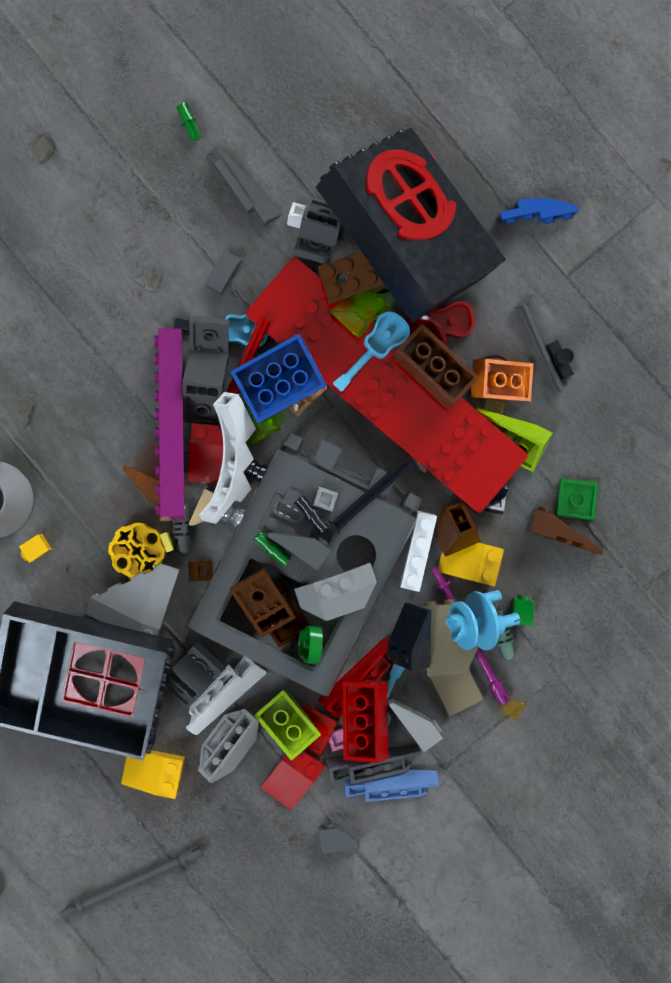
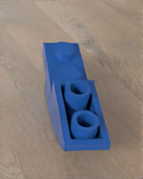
[498,198,579,225]

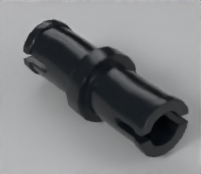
[294,495,329,534]

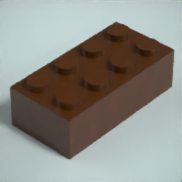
[391,324,479,410]

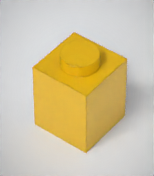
[19,534,53,563]

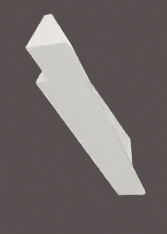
[186,656,267,735]

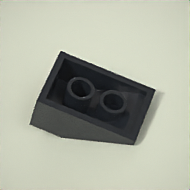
[387,602,431,671]

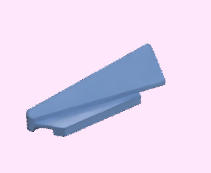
[344,770,439,802]

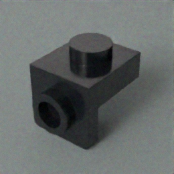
[484,485,509,515]

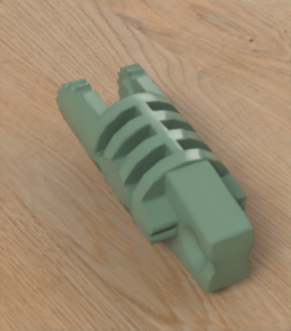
[496,610,515,660]

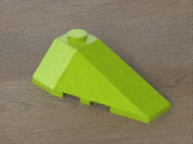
[476,408,553,472]

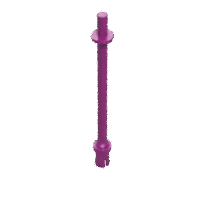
[430,566,510,706]

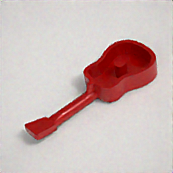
[428,301,475,338]

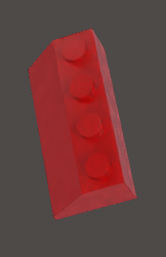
[342,680,389,763]

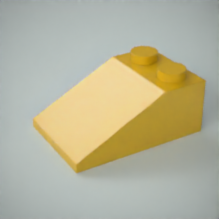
[438,543,504,587]
[121,750,185,799]

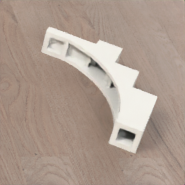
[199,392,256,524]

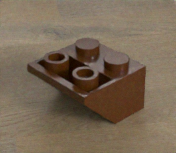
[434,501,481,557]

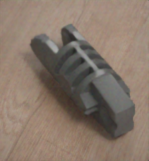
[172,504,190,554]

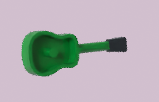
[291,626,323,664]

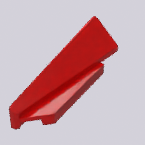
[318,637,393,719]

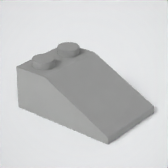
[388,697,443,752]

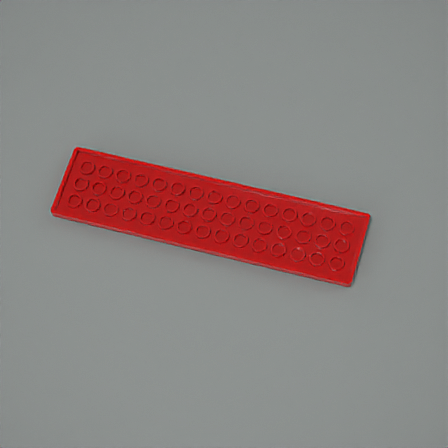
[246,257,528,513]

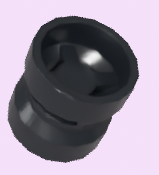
[244,459,268,482]

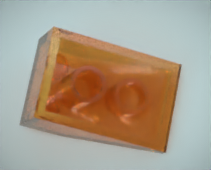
[122,466,160,510]

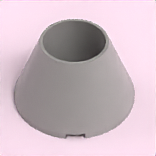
[0,462,34,537]

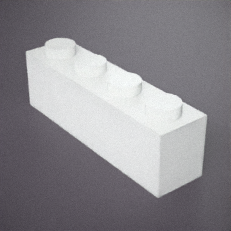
[399,511,437,592]

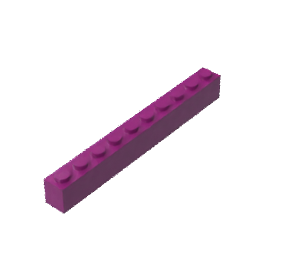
[154,328,184,521]

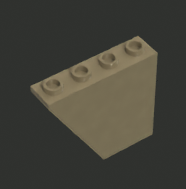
[421,598,499,677]

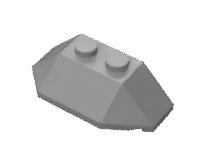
[294,563,377,621]
[198,709,259,783]

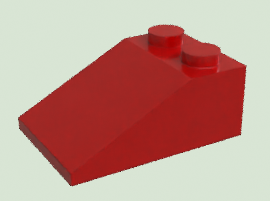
[187,423,223,484]
[260,749,325,810]

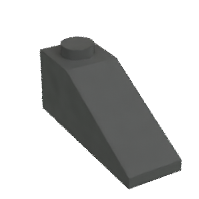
[267,531,331,570]

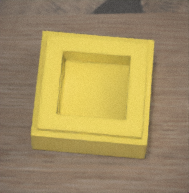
[160,532,175,553]

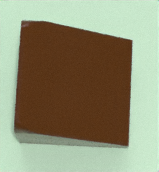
[188,561,212,581]

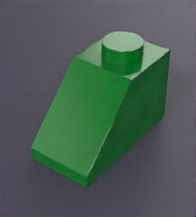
[509,595,534,626]

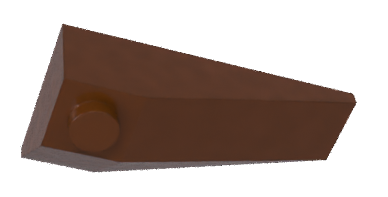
[526,507,603,555]

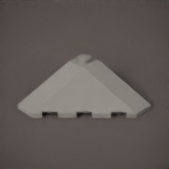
[85,564,180,636]

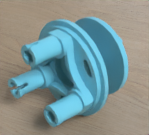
[445,590,520,651]

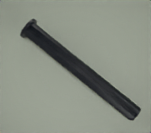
[329,459,411,534]

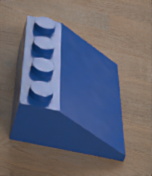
[230,334,327,424]

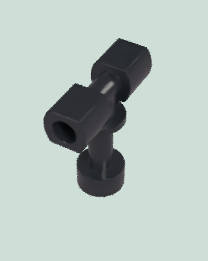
[546,340,574,380]

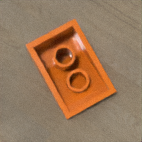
[470,359,534,402]

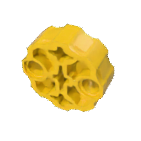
[108,523,167,578]

